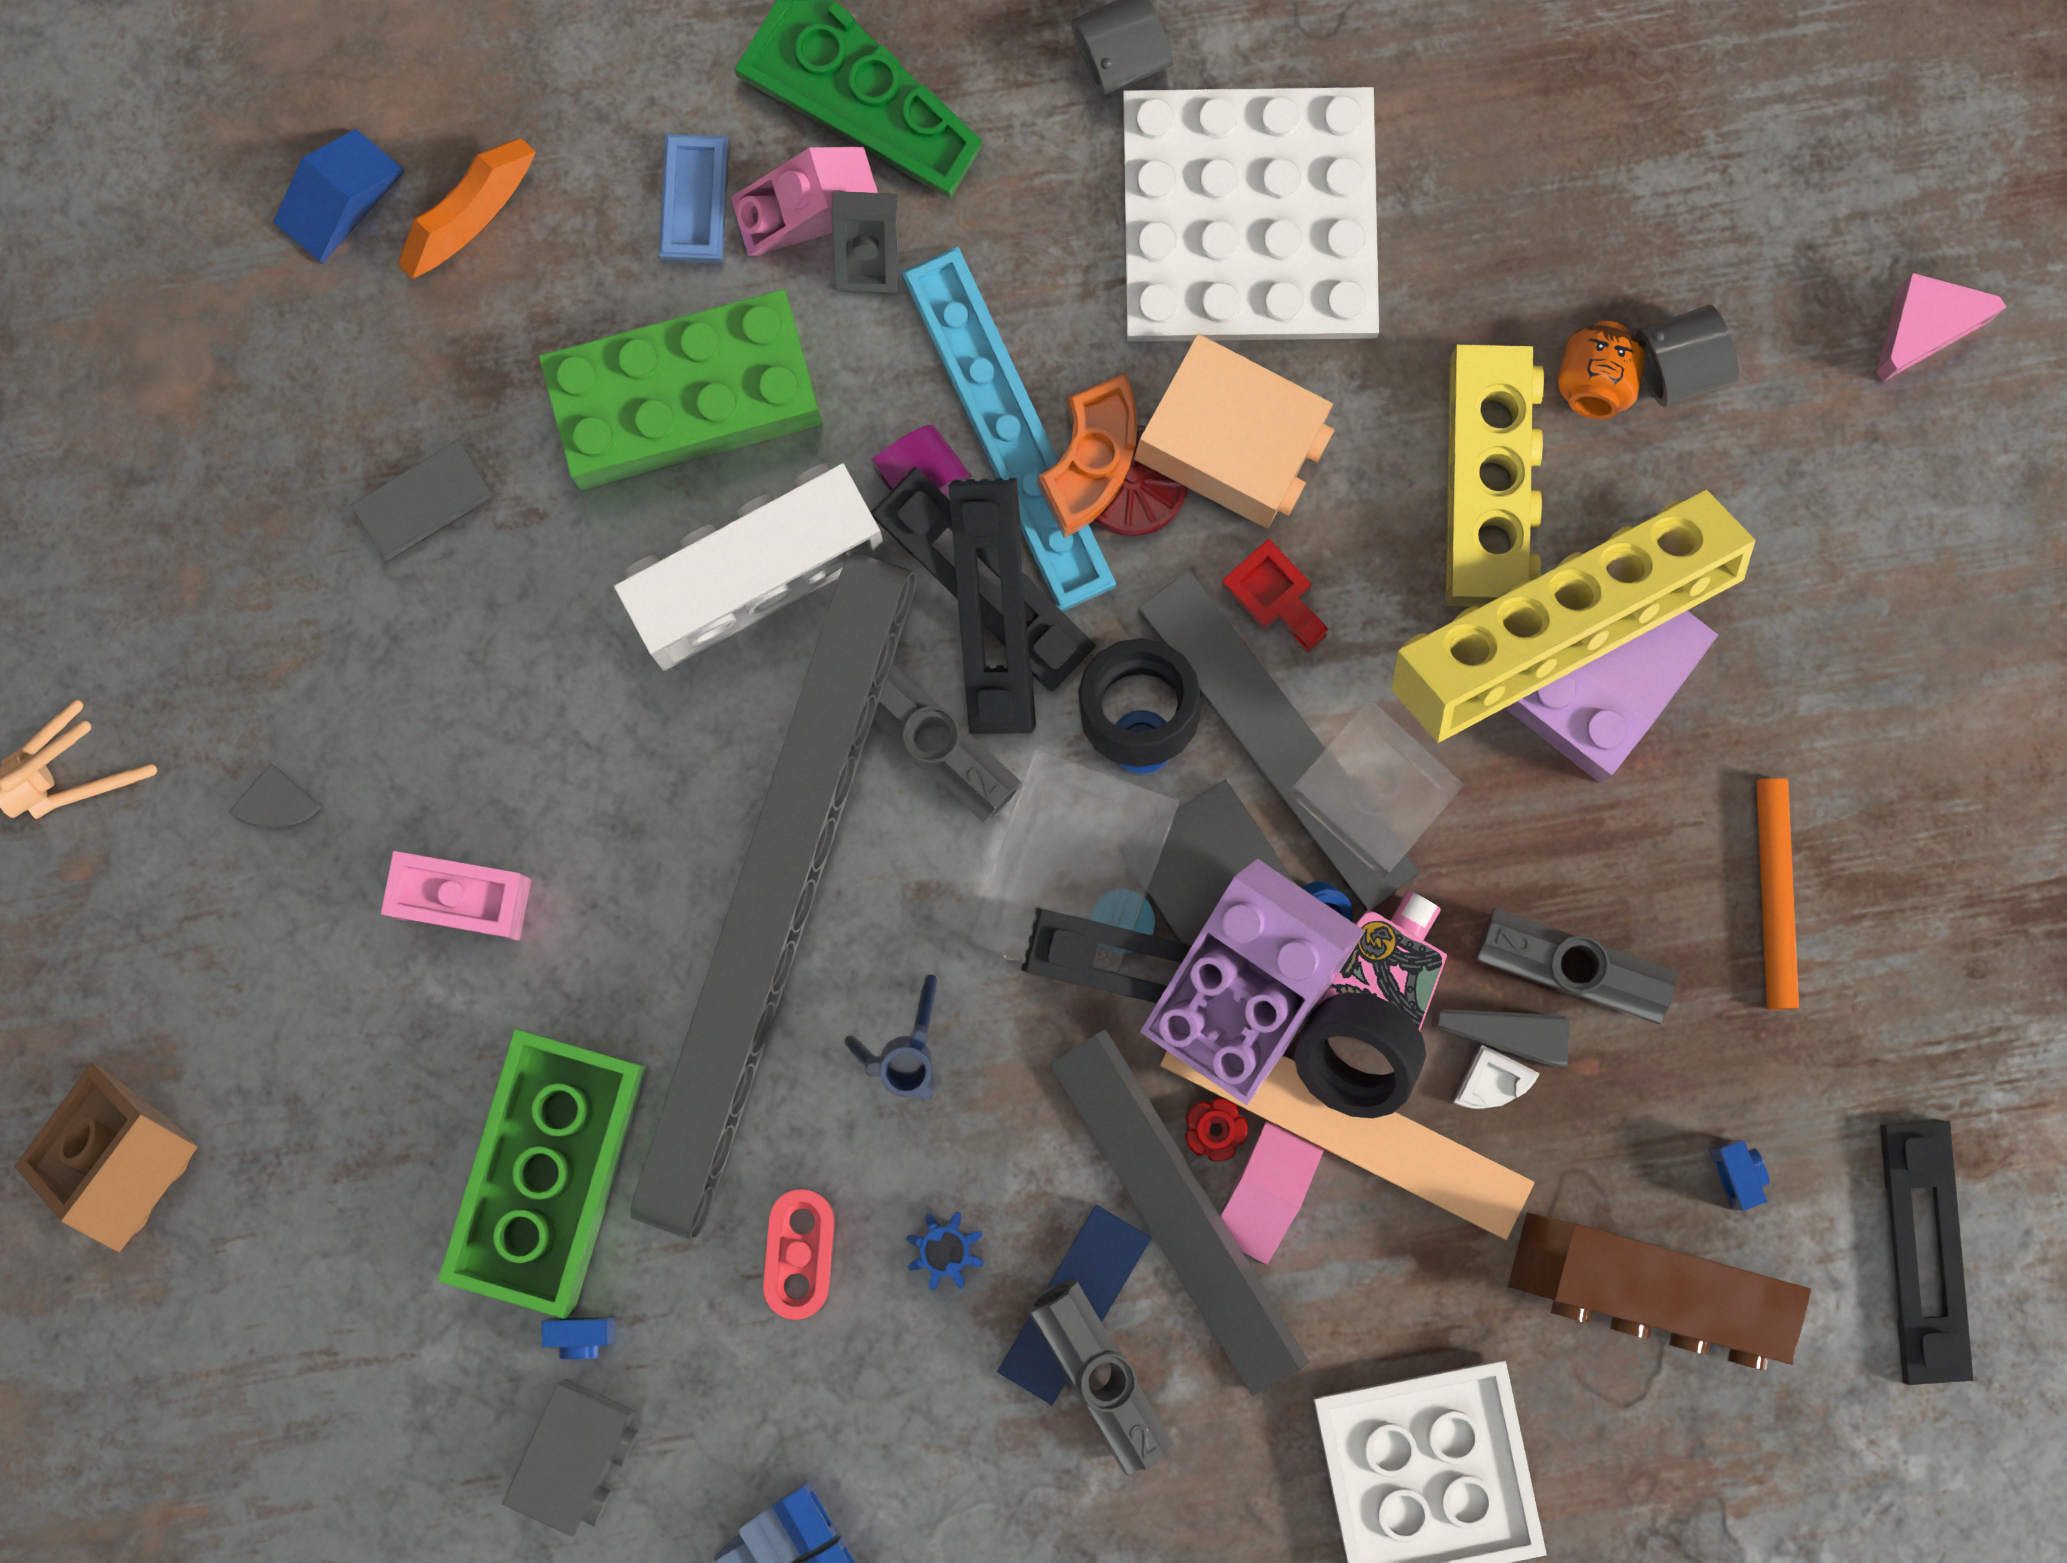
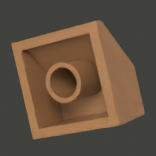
[14,1062,198,1253]

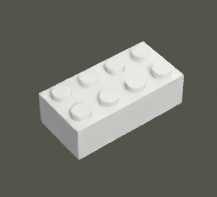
[614,463,886,671]

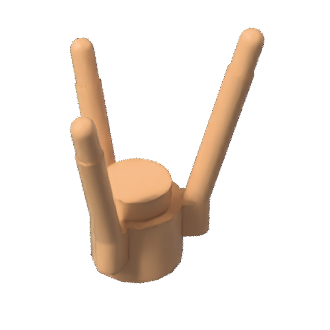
[0,700,157,819]

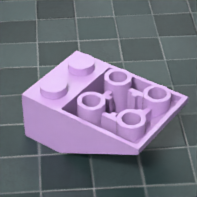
[1140,859,1365,1106]

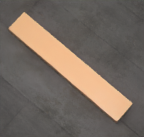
[1159,1051,1535,1240]

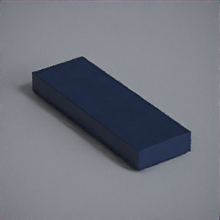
[997,1204,1152,1406]

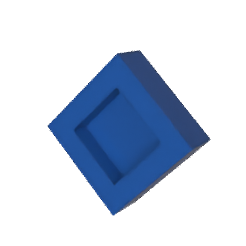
[1708,1140,1770,1211]
[542,1317,615,1359]

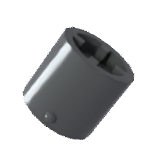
[1071,0,1173,96]
[1636,304,1739,408]

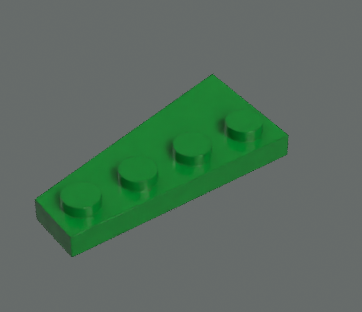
[734,0,982,200]

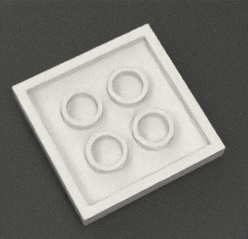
[1313,1359,1547,1563]

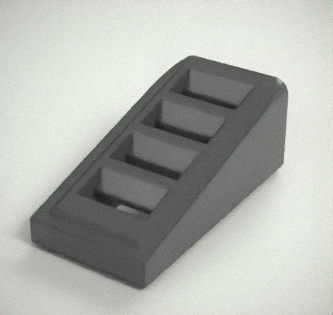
[1432,1009,1569,1069]

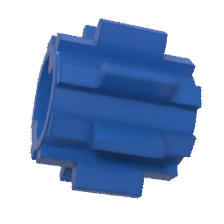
[906,1212,984,1290]

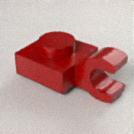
[1222,538,1328,653]

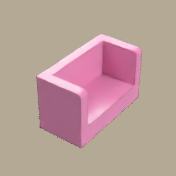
[381,851,531,941]

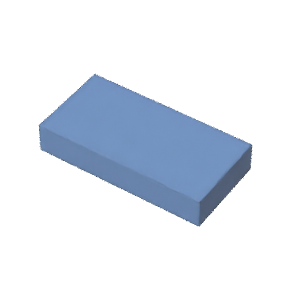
[659,134,730,264]

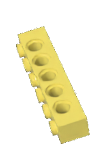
[1391,489,1756,743]

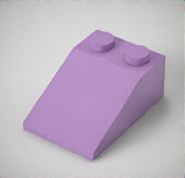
[1505,611,1718,783]

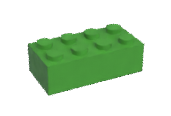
[539,289,823,491]
[437,1029,648,1319]

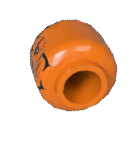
[1558,321,1646,420]

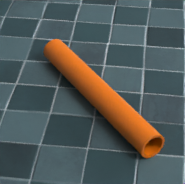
[1756,778,1799,1010]

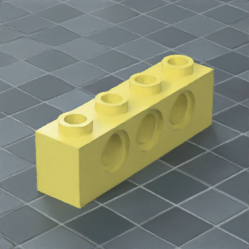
[1445,344,1544,607]

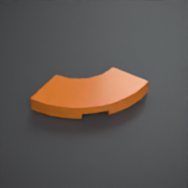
[398,138,536,279]
[1037,373,1137,538]

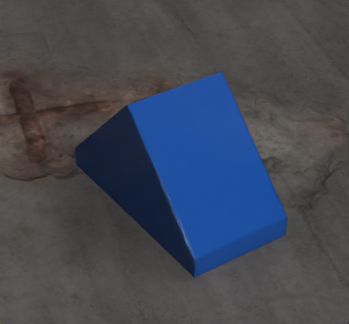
[273,129,405,264]

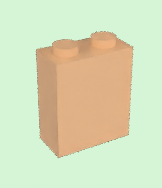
[1134,333,1335,529]

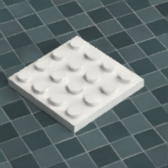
[1123,87,1379,342]

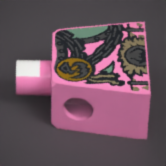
[1318,891,1447,1031]

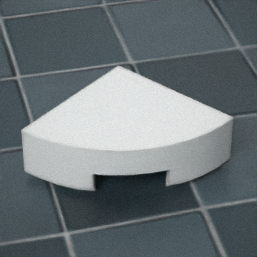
[1452,1045,1540,1109]

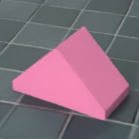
[1876,273,2006,382]
[1219,1120,1324,1265]

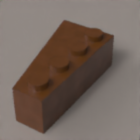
[1508,1212,1812,1371]

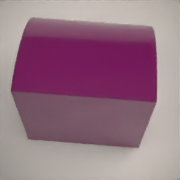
[871,424,972,496]

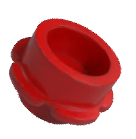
[1185,1098,1248,1162]

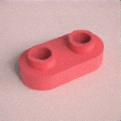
[763,1189,835,1320]

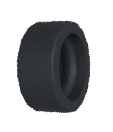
[1078,638,1201,767]
[1294,992,1427,1119]

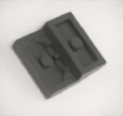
[1119,779,1295,945]

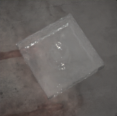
[1287,699,1464,878]

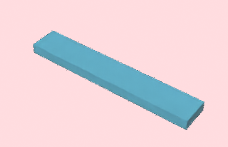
[901,247,1116,612]

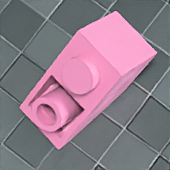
[730,147,878,256]

